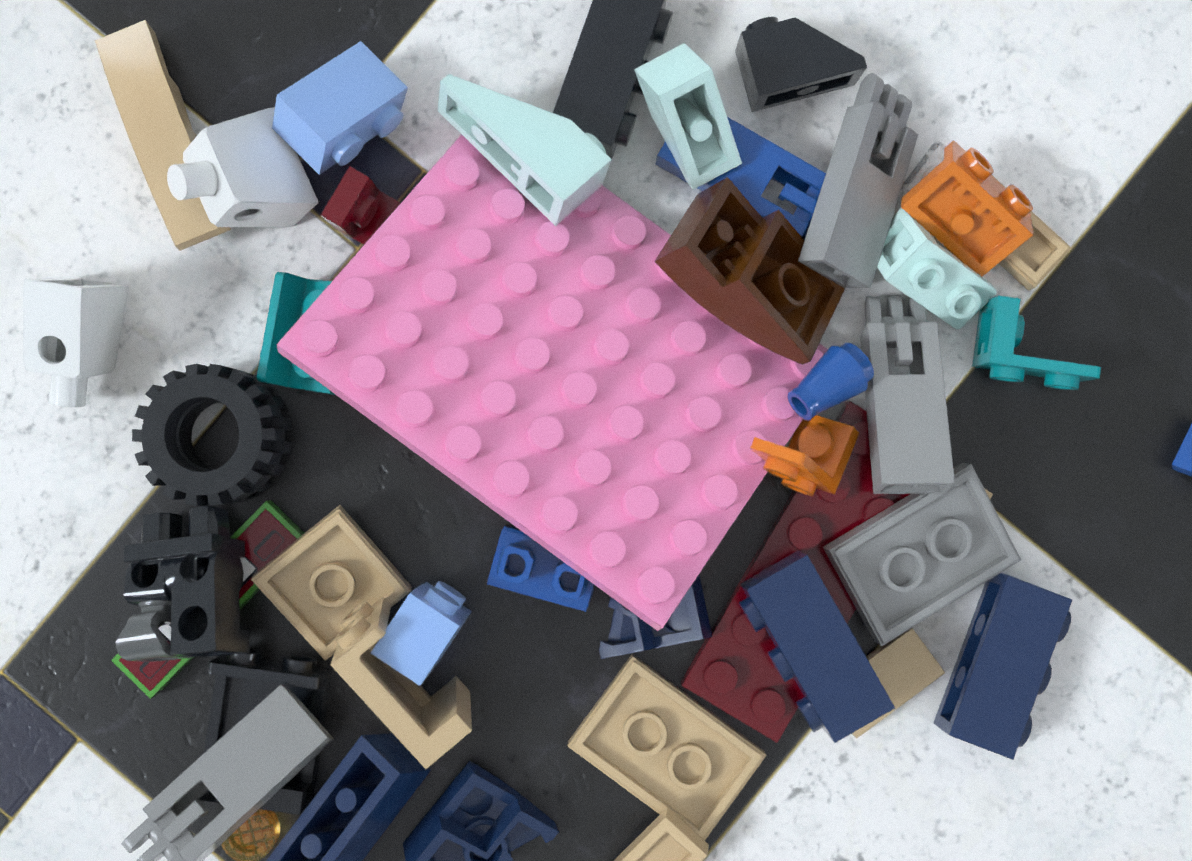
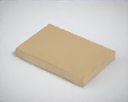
[567,654,766,841]

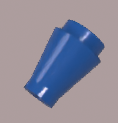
[787,343,874,420]

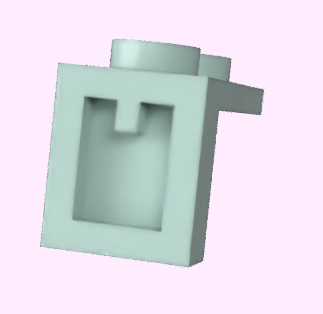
[877,208,997,329]

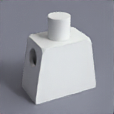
[167,107,319,227]
[23,278,128,407]

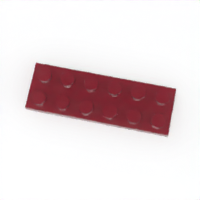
[681,401,910,743]

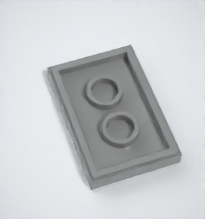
[823,463,1021,646]

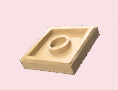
[251,505,411,661]

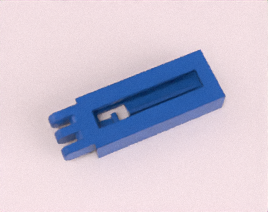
[655,117,826,241]

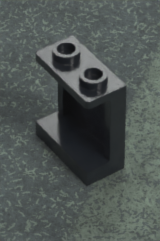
[198,648,332,815]

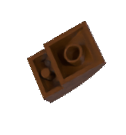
[654,177,845,365]

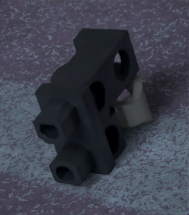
[116,505,250,662]

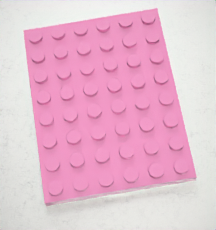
[277,134,828,631]

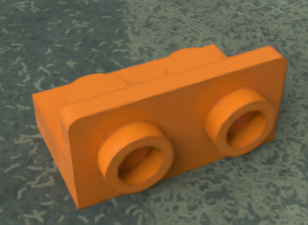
[901,140,1033,276]

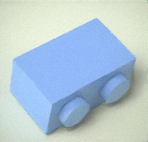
[272,41,408,175]
[371,581,472,686]

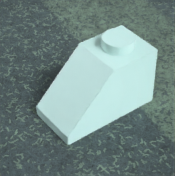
[634,43,742,190]

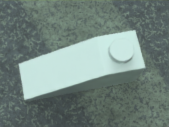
[438,74,612,226]

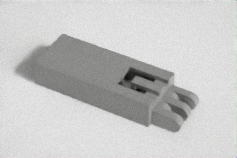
[798,73,919,288]
[860,296,955,494]
[121,684,334,861]

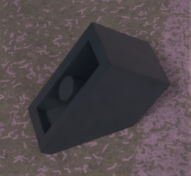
[735,17,867,112]

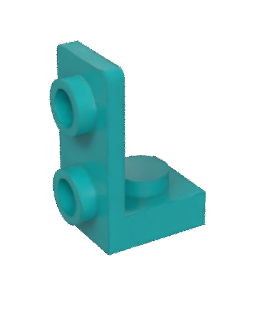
[972,296,1101,390]

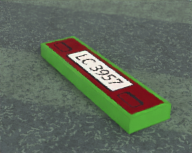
[111,500,304,699]

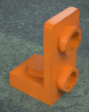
[750,415,859,496]

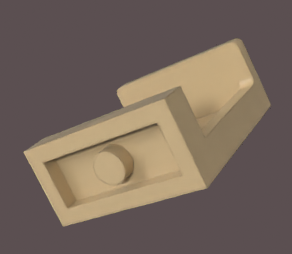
[331,597,472,769]

